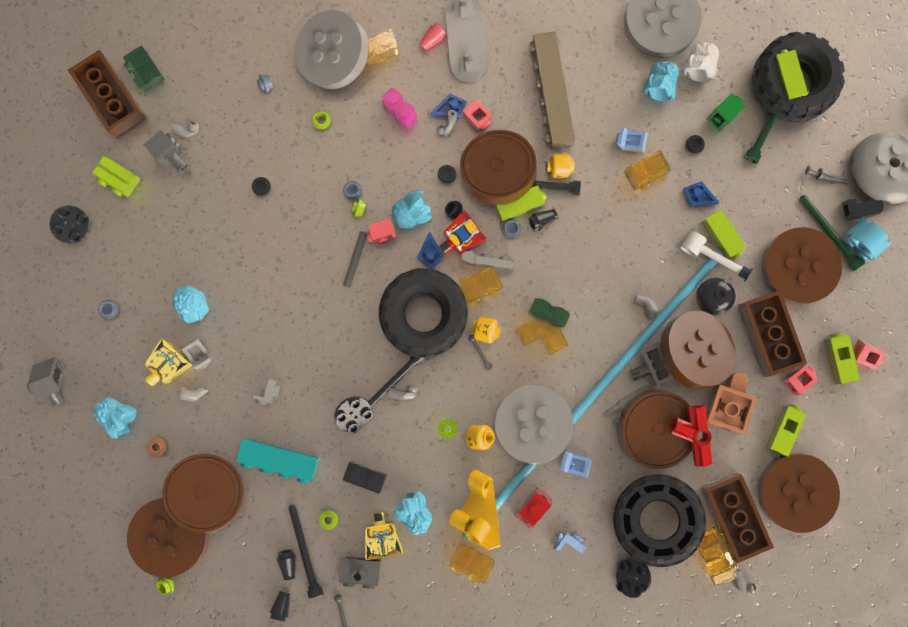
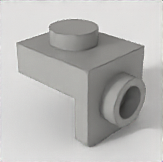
[181,337,211,371]
[251,379,281,406]

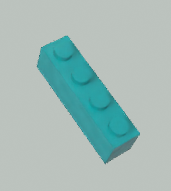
[236,438,320,484]

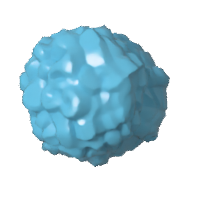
[643,62,679,102]
[391,190,432,229]
[172,285,209,324]
[93,397,137,439]
[391,491,433,535]

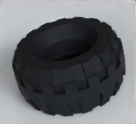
[752,31,845,123]
[379,268,468,358]
[613,474,706,567]

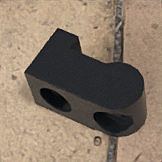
[842,198,884,221]

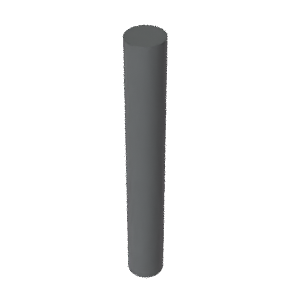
[343,231,367,287]

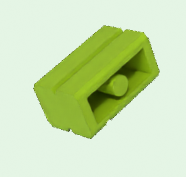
[92,156,141,197]

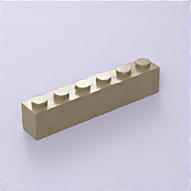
[530,31,575,149]

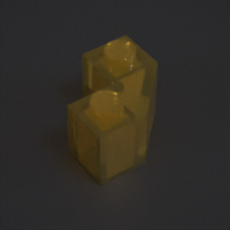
[516,319,569,356]
[697,526,738,587]

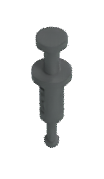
[805,166,848,184]

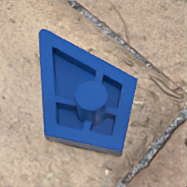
[431,93,467,119]
[683,181,719,206]
[417,232,444,269]

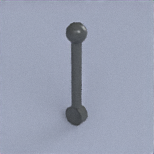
[468,334,493,370]
[334,595,347,627]

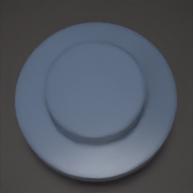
[257,74,273,93]
[343,181,362,200]
[502,219,521,238]
[98,300,118,319]

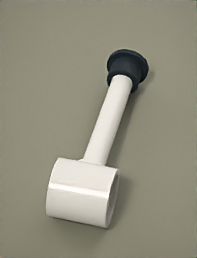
[680,231,753,282]

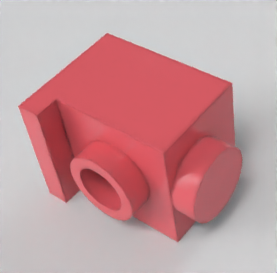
[463,99,492,131]
[366,218,397,244]
[853,339,886,370]
[783,365,818,395]

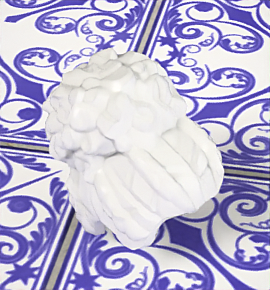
[683,43,719,83]

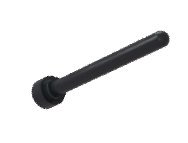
[531,180,581,196]
[355,356,427,417]
[288,505,324,599]

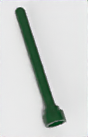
[744,112,776,164]
[800,195,866,272]

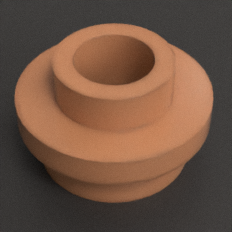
[147,437,167,457]

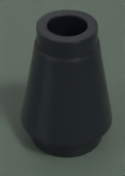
[528,209,558,231]
[276,549,296,581]
[269,591,290,622]

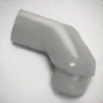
[438,110,457,137]
[171,121,200,138]
[634,294,659,318]
[177,385,208,402]
[388,385,417,400]
[732,569,758,595]

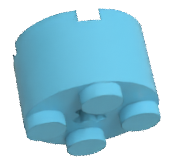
[843,217,892,261]

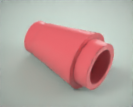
[419,23,446,51]

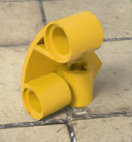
[449,469,501,550]

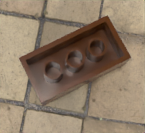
[68,49,146,138]
[738,290,808,377]
[701,473,774,563]

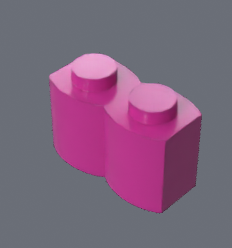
[381,88,417,130]

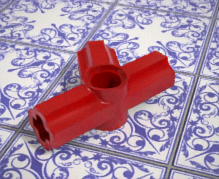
[669,405,713,467]

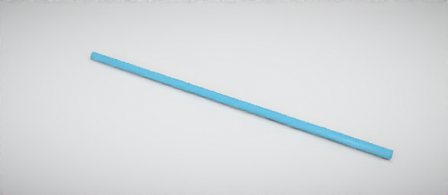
[463,249,724,541]

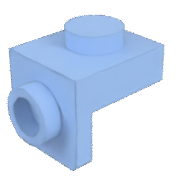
[616,127,648,152]
[560,452,593,478]
[554,531,586,554]

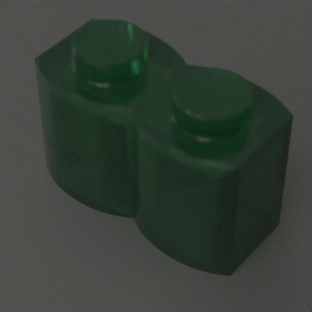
[123,45,165,91]
[528,298,570,329]

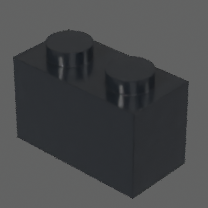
[343,461,387,494]

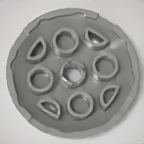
[851,132,908,204]

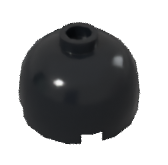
[696,277,736,316]

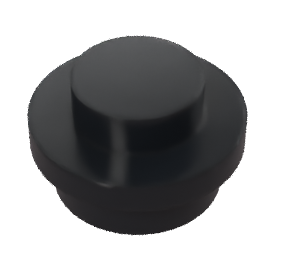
[685,135,705,154]
[437,165,456,184]
[252,177,271,196]
[445,201,463,220]

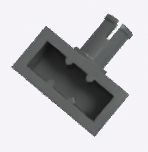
[143,130,188,173]
[630,342,675,386]
[27,357,64,406]
[338,556,381,589]

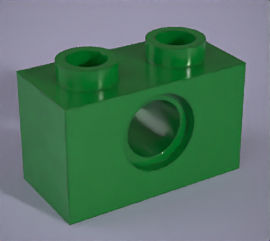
[707,93,745,132]

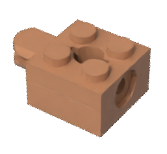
[706,373,757,435]

